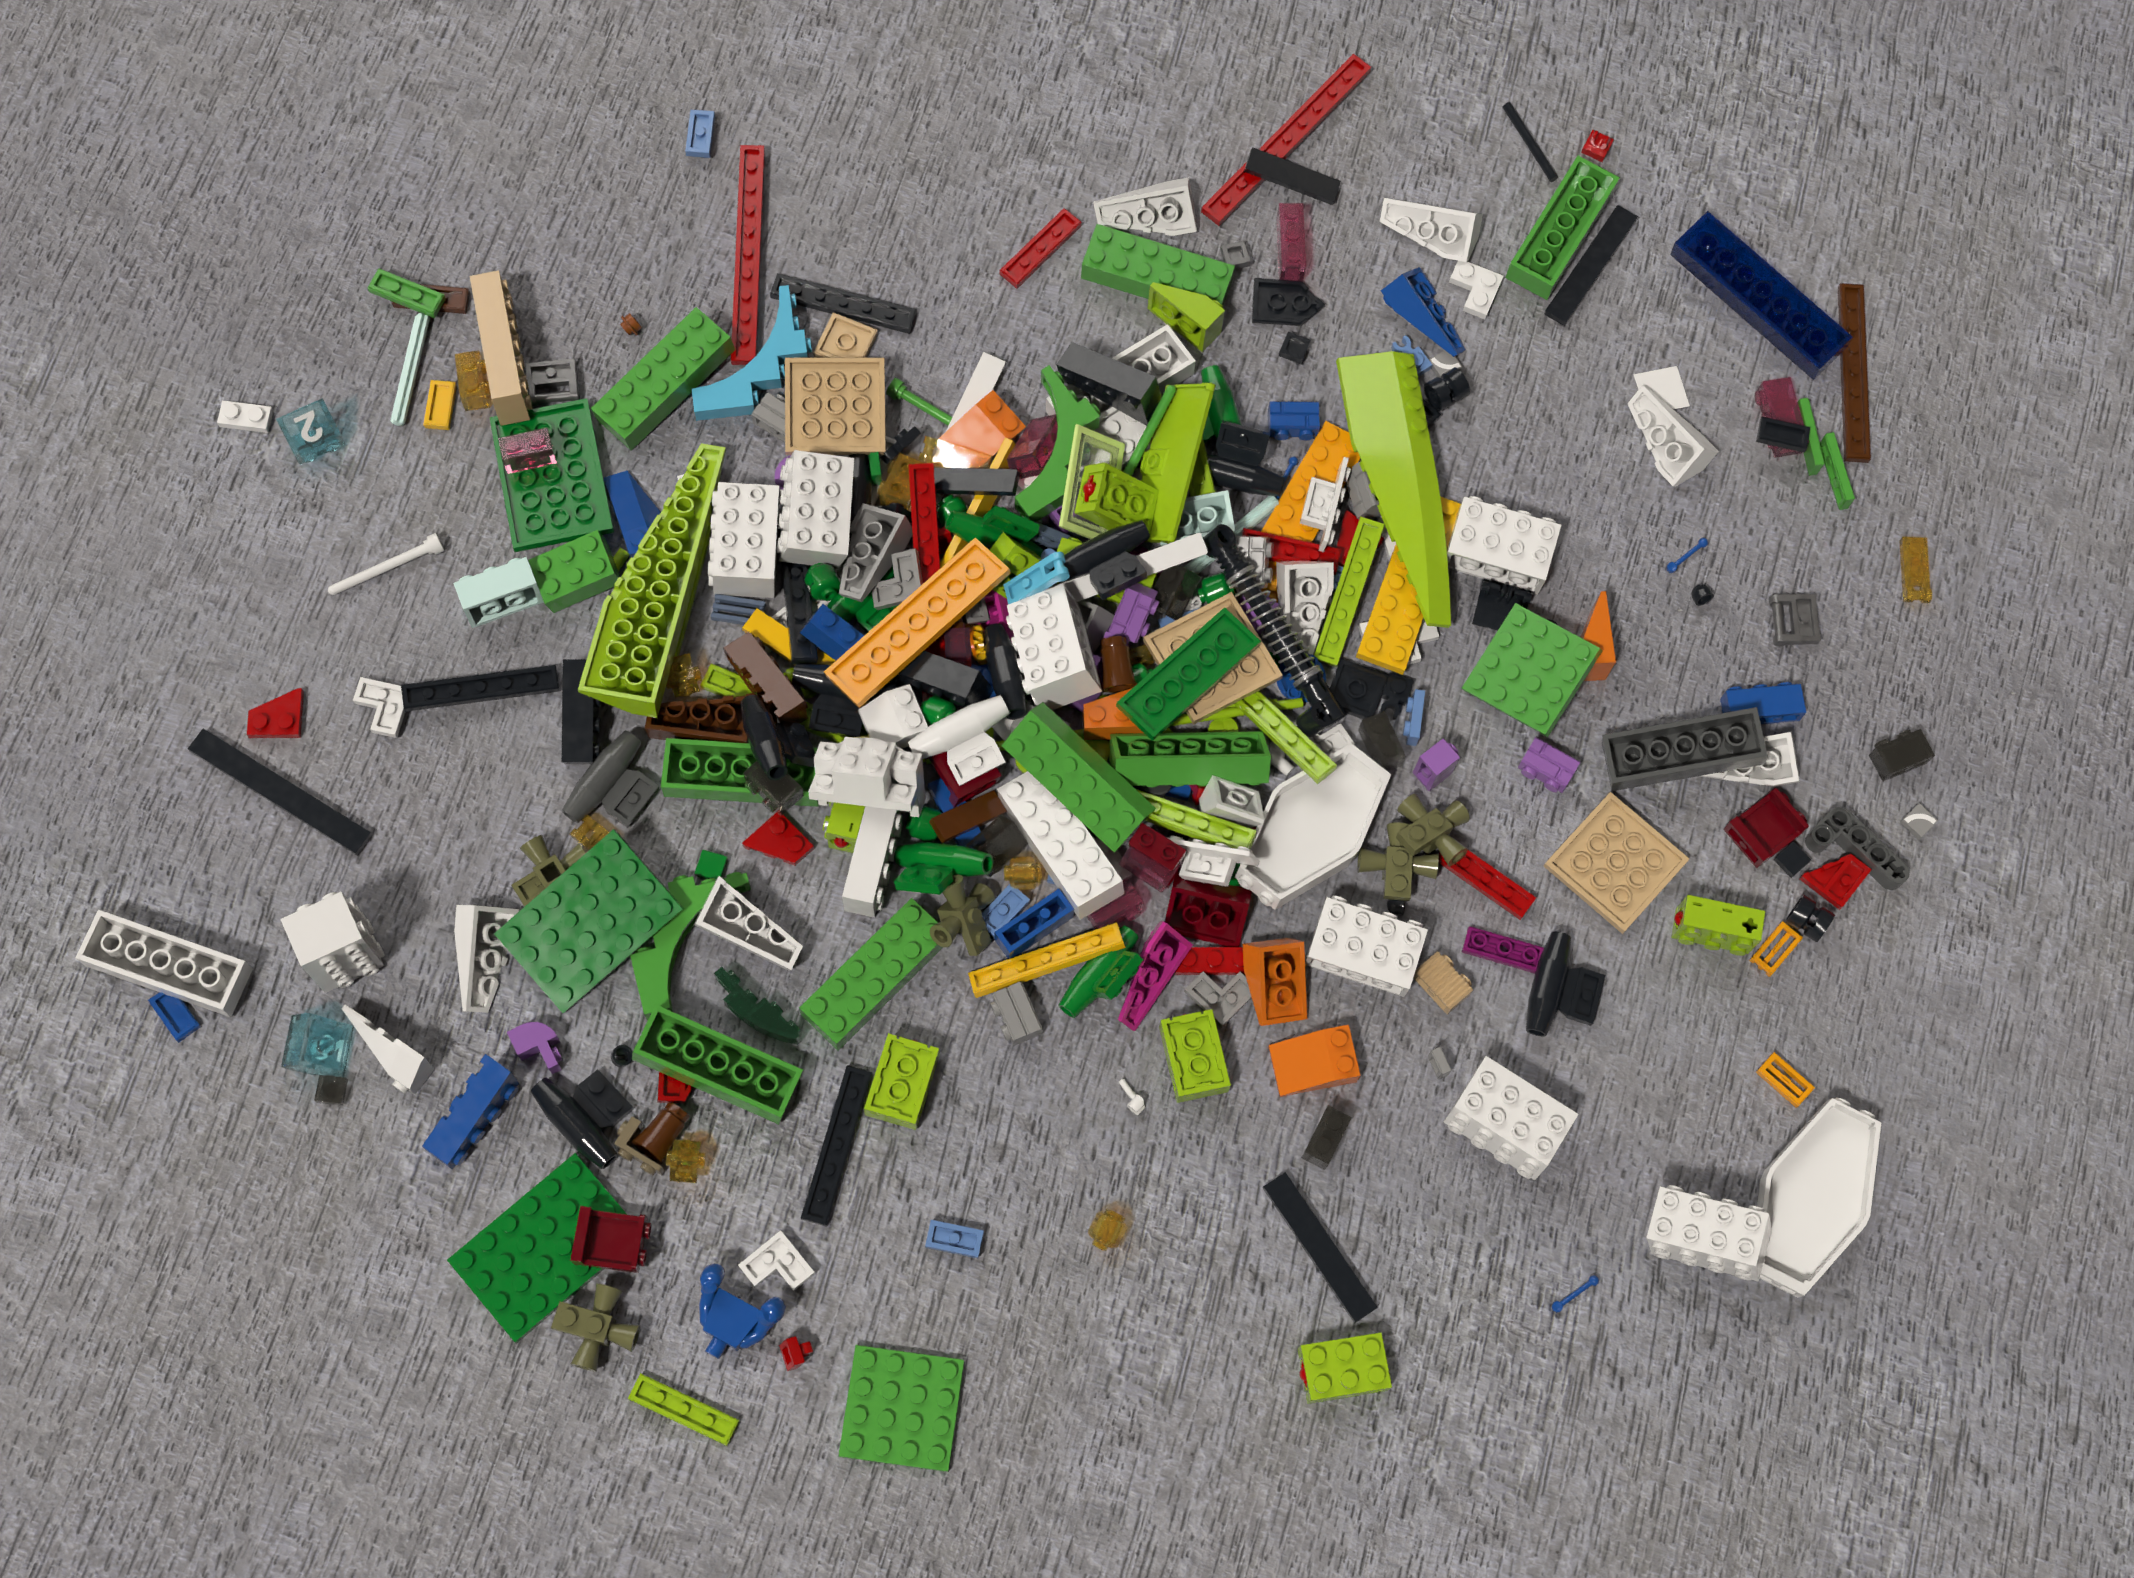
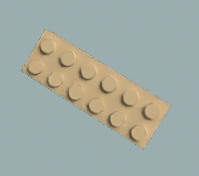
[470,270,533,426]

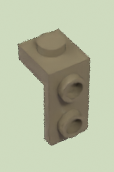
[614,1116,665,1176]

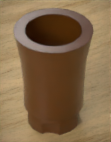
[1101,636,1137,693]
[632,1102,690,1164]

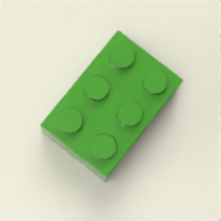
[528,530,620,613]

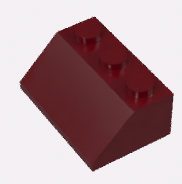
[1165,872,1252,947]

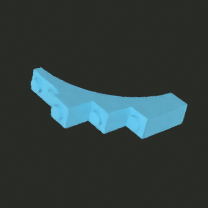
[692,285,812,421]

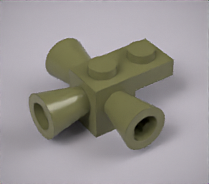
[1396,794,1470,866]
[1357,822,1438,901]
[511,835,585,907]
[930,875,995,956]
[551,1283,640,1372]

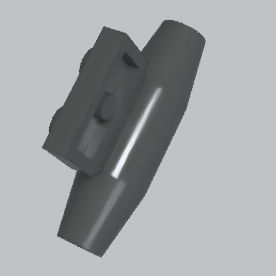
[562,730,659,828]

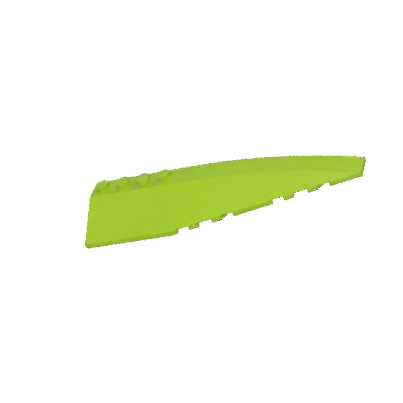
[1336,351,1451,628]
[578,443,726,718]

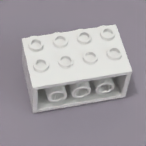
[776,450,854,569]
[708,482,779,598]
[1447,496,1561,595]
[1006,584,1102,710]
[280,892,385,993]
[1305,896,1428,997]
[1444,1056,1578,1180]
[1647,1185,1772,1282]

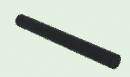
[1502,102,1558,182]

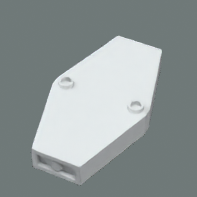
[1235,743,1391,910]
[1757,1098,1881,1298]

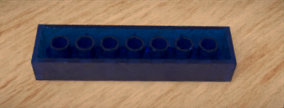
[1670,211,1853,380]

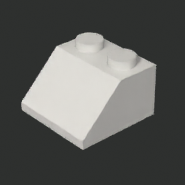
[858,684,928,749]
[1199,775,1265,829]

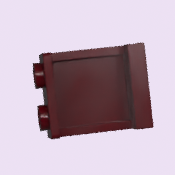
[925,752,1002,807]
[1723,787,1809,868]
[1125,823,1186,889]
[570,1206,652,1273]

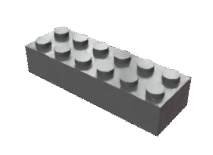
[1602,707,1768,792]

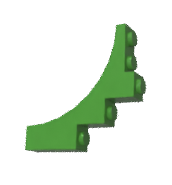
[1015,365,1101,522]
[630,872,751,1021]

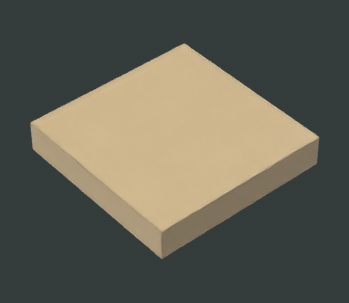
[813,313,878,358]

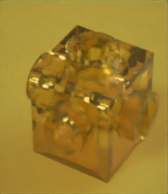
[666,653,702,698]
[666,1140,706,1183]

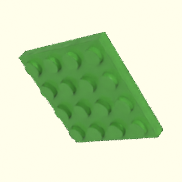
[1462,603,1602,737]
[838,1345,964,1472]

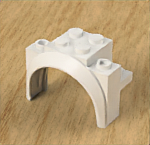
[808,737,926,817]

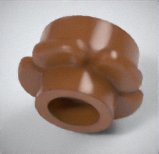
[620,313,642,335]

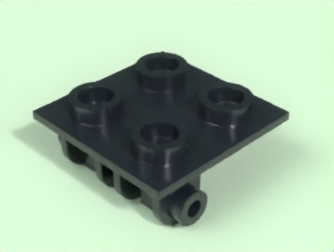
[1472,579,1532,631]

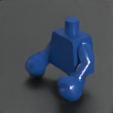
[699,1263,786,1359]

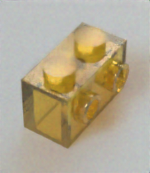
[455,350,491,411]
[877,453,924,511]

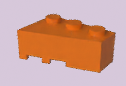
[1083,688,1143,740]

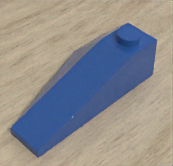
[1381,267,1465,357]
[604,471,661,558]

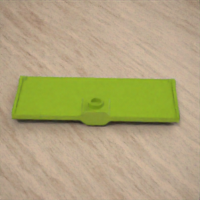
[1140,383,1216,544]

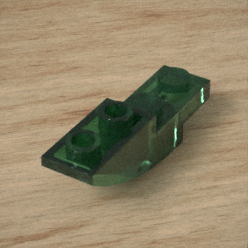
[714,967,801,1045]

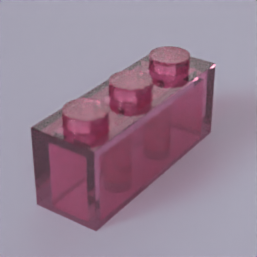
[1276,203,1306,282]
[1755,377,1809,458]
[1007,414,1058,479]

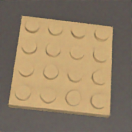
[785,358,886,455]
[1143,592,1283,725]
[1544,792,1689,934]

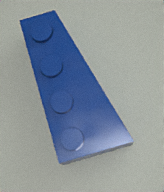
[422,1054,519,1170]

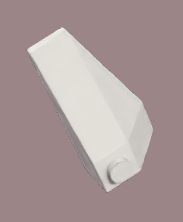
[1093,177,1197,236]
[1380,198,1483,262]
[1628,385,1719,487]
[1276,561,1334,655]
[1701,732,1800,786]
[454,905,519,1013]
[342,1005,434,1095]

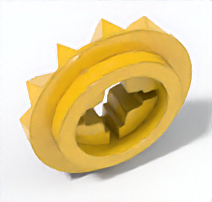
[970,625,987,665]

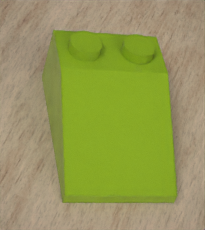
[1147,282,1225,352]

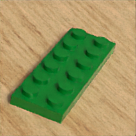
[1116,607,1261,741]

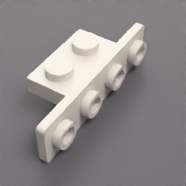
[1300,457,1351,552]
[1168,836,1260,887]

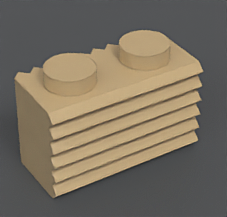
[1413,951,1473,1015]

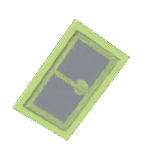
[1059,424,1125,539]

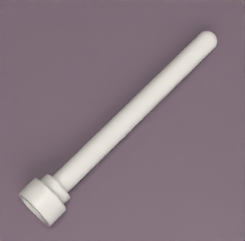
[328,533,445,595]

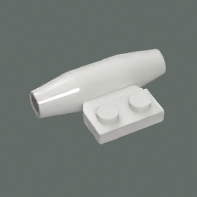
[908,695,1010,786]

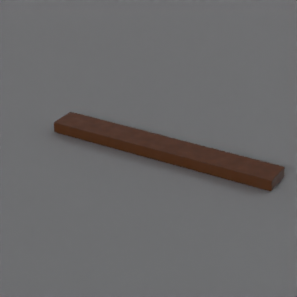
[1838,283,1871,463]

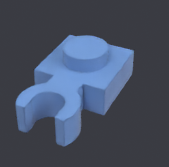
[1391,335,1432,377]

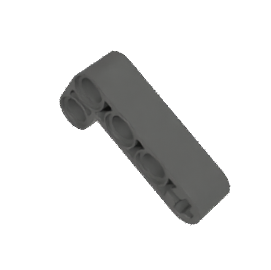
[1805,807,1910,890]

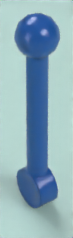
[1275,457,1298,500]
[1666,538,1708,573]
[1551,1275,1599,1313]

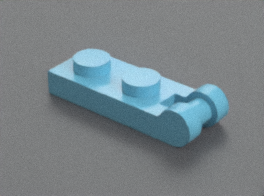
[1003,552,1070,604]

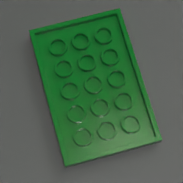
[489,398,614,552]
[494,829,684,1013]
[447,1153,627,1344]

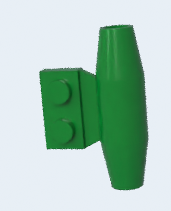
[1201,365,1242,444]
[945,506,1043,557]
[827,565,897,633]
[894,842,993,895]
[1058,925,1143,1018]

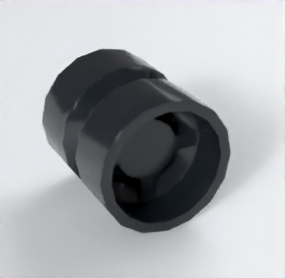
[1424,367,1470,411]
[1785,895,1835,942]

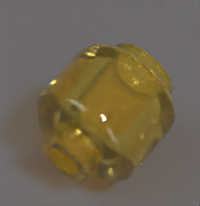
[1004,856,1042,890]
[1088,1208,1128,1251]

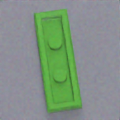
[367,268,446,318]
[1793,398,1825,476]
[1820,432,1855,510]

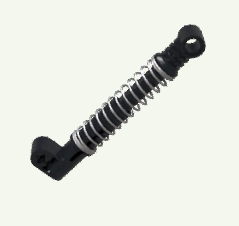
[1203,524,1347,737]

